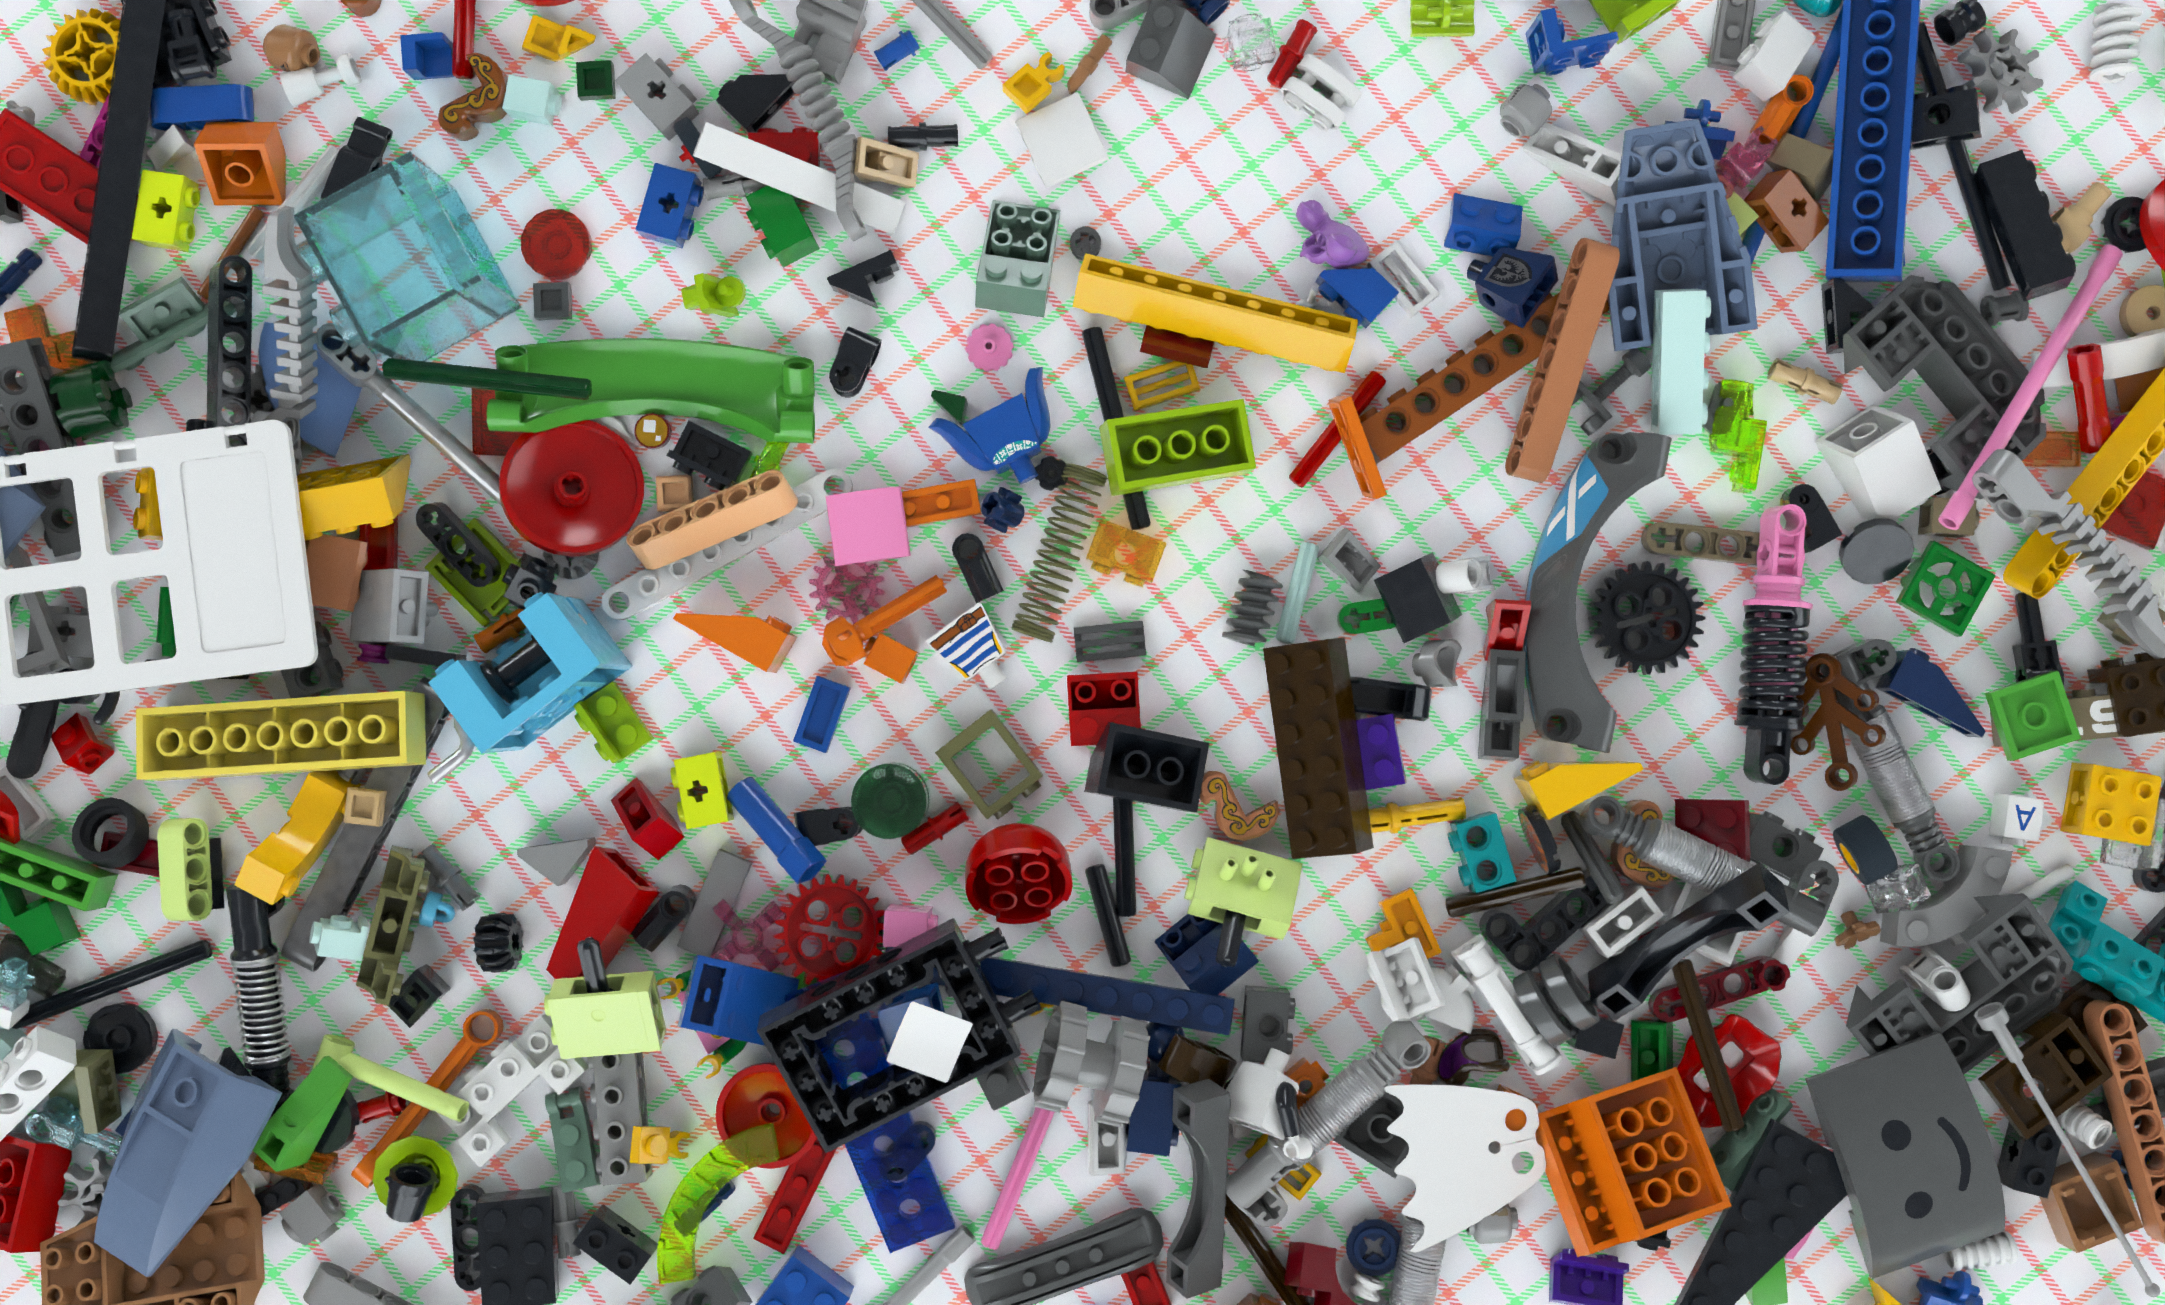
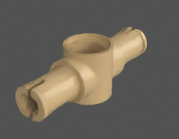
[2051,182,2112,253]

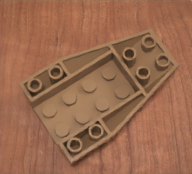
[40,1171,265,1305]

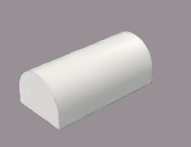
[1088,1100,1125,1176]

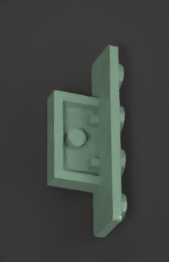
[110,276,236,373]
[1710,1088,1793,1192]

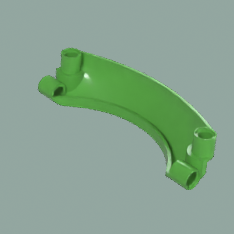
[486,338,815,444]

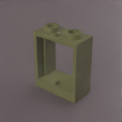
[935,709,1043,820]

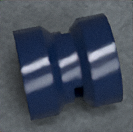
[1182,0,1230,26]

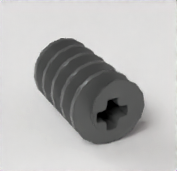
[1222,569,1283,647]

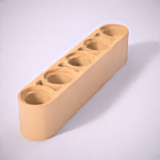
[626,469,798,570]

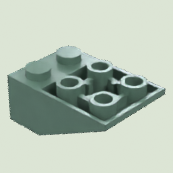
[975,200,1061,318]

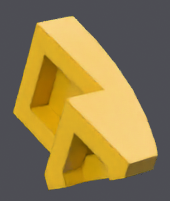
[522,14,596,62]

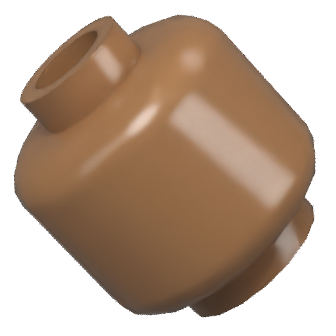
[263,24,320,72]

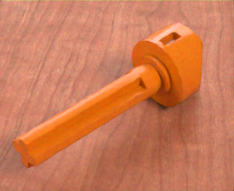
[822,575,947,666]

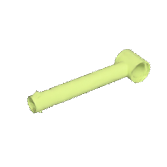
[311,1034,469,1122]

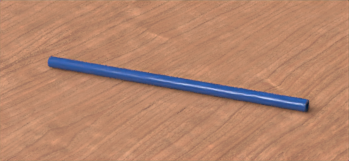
[1742,5,1843,265]

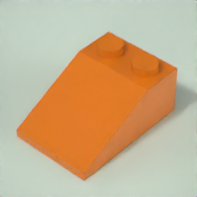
[673,613,797,673]

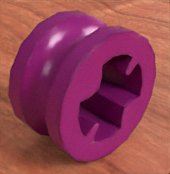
[356,643,390,664]

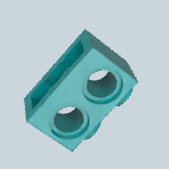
[1447,811,1517,893]

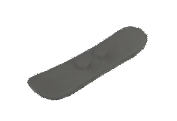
[964,1208,1164,1305]

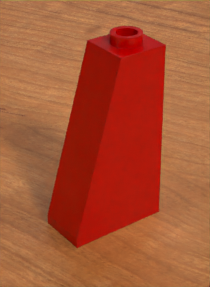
[546,847,660,979]

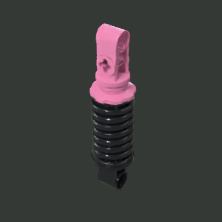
[1734,504,1813,785]

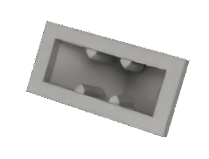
[1317,528,1381,592]
[517,837,596,886]

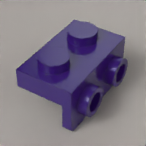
[1356,713,1407,790]
[1548,1248,1629,1305]

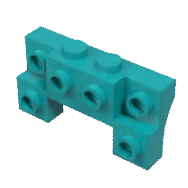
[2047,880,2165,1024]

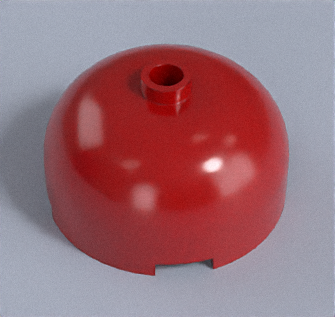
[965,823,1073,924]

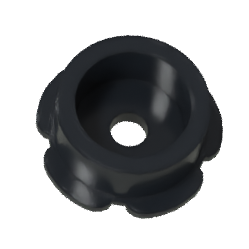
[1035,456,1068,491]

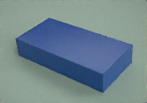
[793,676,851,753]

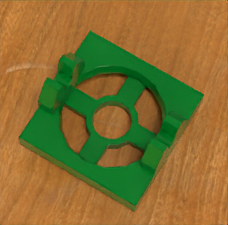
[1896,540,1996,637]

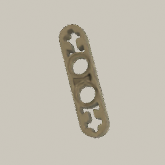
[1641,522,1780,566]

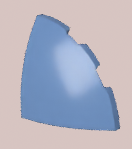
[258,322,375,458]

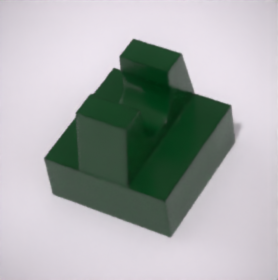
[576,60,616,101]

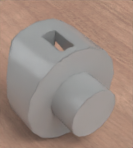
[1412,639,1462,688]

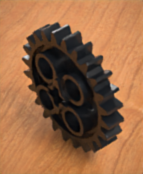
[1588,561,1706,675]

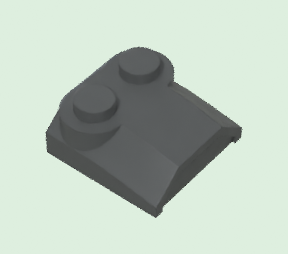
[1333,1091,1409,1178]

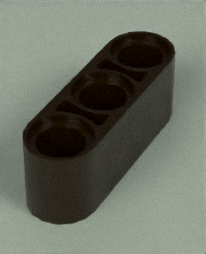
[1157,1033,1237,1088]

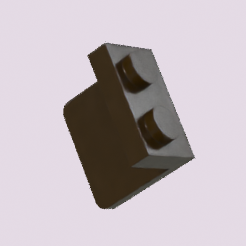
[2087,652,2165,737]

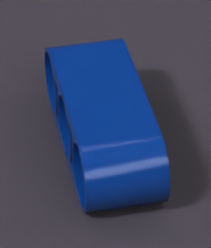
[150,84,254,131]

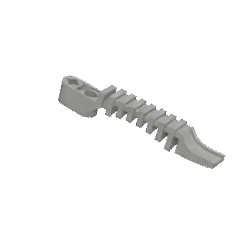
[251,206,318,476]
[1972,449,2165,659]

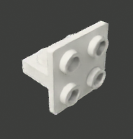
[1366,937,1446,1021]

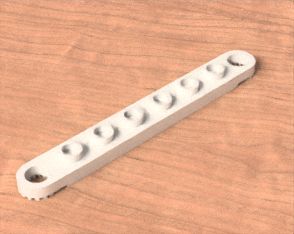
[601,468,853,620]

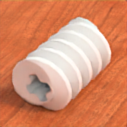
[2089,3,2143,83]

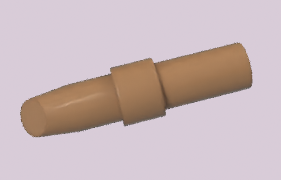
[1067,34,1113,95]

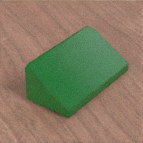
[1631,1020,1673,1082]

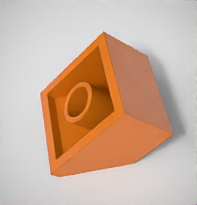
[194,122,286,205]

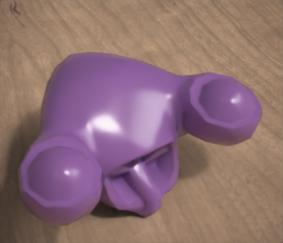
[1296,200,1370,269]

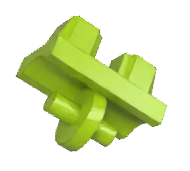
[1410,0,1475,37]
[681,273,746,318]

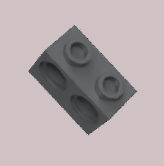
[280,621,344,698]

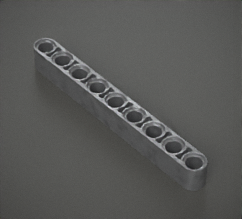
[281,677,450,972]

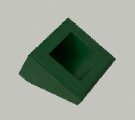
[931,390,968,427]

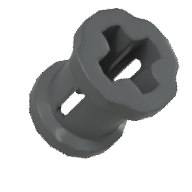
[1980,290,2029,327]

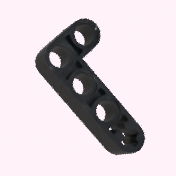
[1479,869,1620,971]

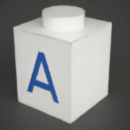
[1988,793,2044,847]

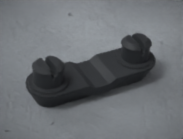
[6,700,60,779]

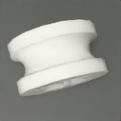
[1349,1272,1385,1302]

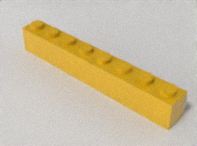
[1072,253,1358,373]

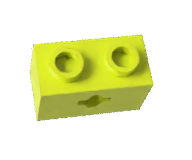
[132,169,200,252]
[670,751,734,829]

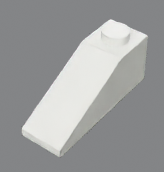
[1522,122,1622,206]

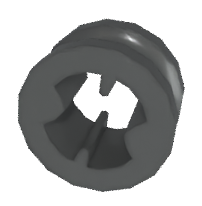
[1070,226,1101,261]

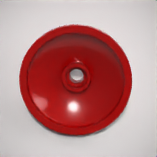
[716,1062,817,1169]

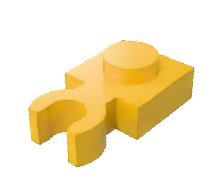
[1002,52,1065,114]
[630,1126,690,1164]

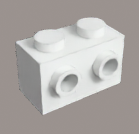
[1732,11,1817,102]
[1579,883,1664,958]

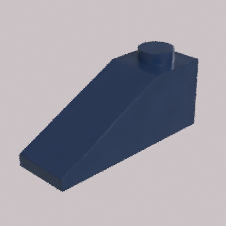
[1875,648,1986,738]

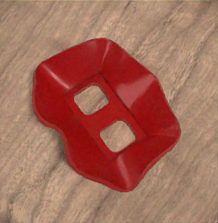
[1677,1014,1782,1128]

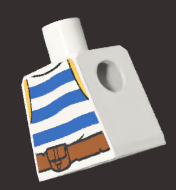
[926,602,1007,690]

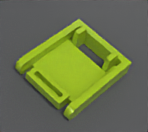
[424,518,519,627]

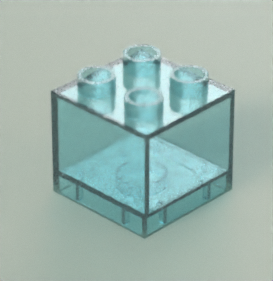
[294,151,522,361]

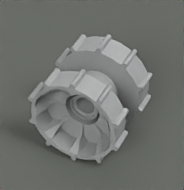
[1032,1001,1150,1127]

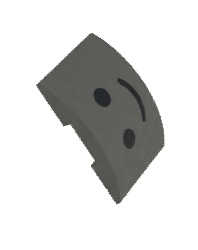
[1805,1031,2005,1279]

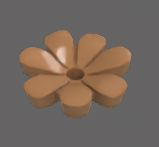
[1834,911,1881,949]

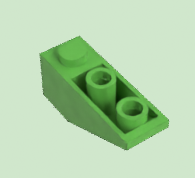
[253,1056,353,1172]

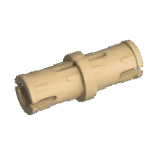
[1767,358,1843,405]

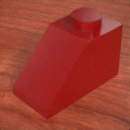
[610,777,685,860]

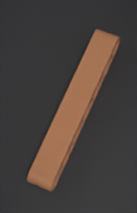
[1505,237,1620,483]
[2083,1000,2165,1244]

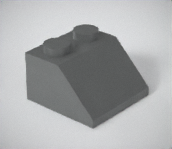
[1125,0,1217,99]

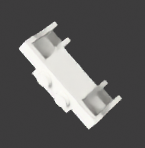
[437,1014,589,1168]

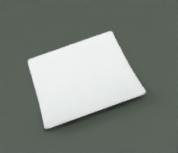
[887,1002,973,1083]

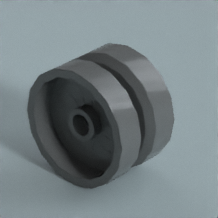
[1512,953,1600,1047]

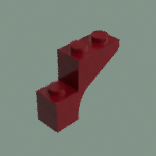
[1284,1241,1357,1305]

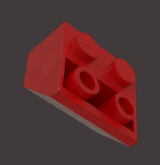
[1067,671,1141,746]

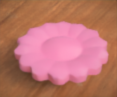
[965,323,1014,372]

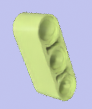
[157,818,213,921]

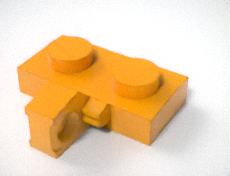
[1365,887,1442,959]

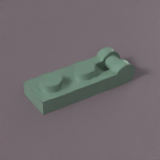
[545,1086,601,1193]

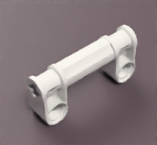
[1451,934,1563,1075]

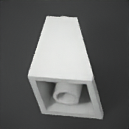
[1815,404,1942,521]

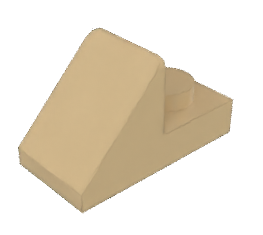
[854,137,919,189]

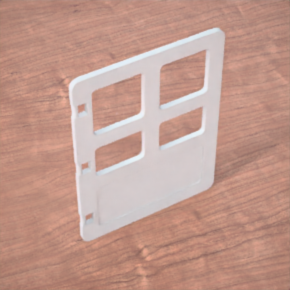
[0,420,318,706]

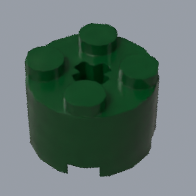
[49,360,133,441]

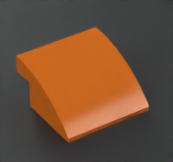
[1535,1067,1732,1257]

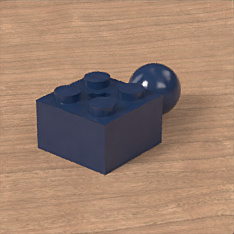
[1125,1022,1186,1156]

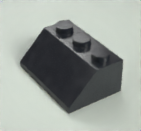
[1084,722,1209,813]

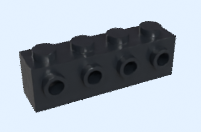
[1975,150,2076,302]

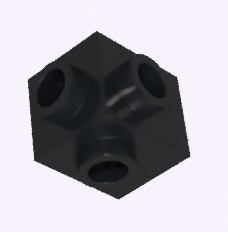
[502,552,557,610]

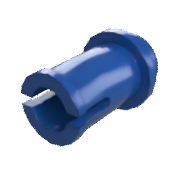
[873,30,920,71]

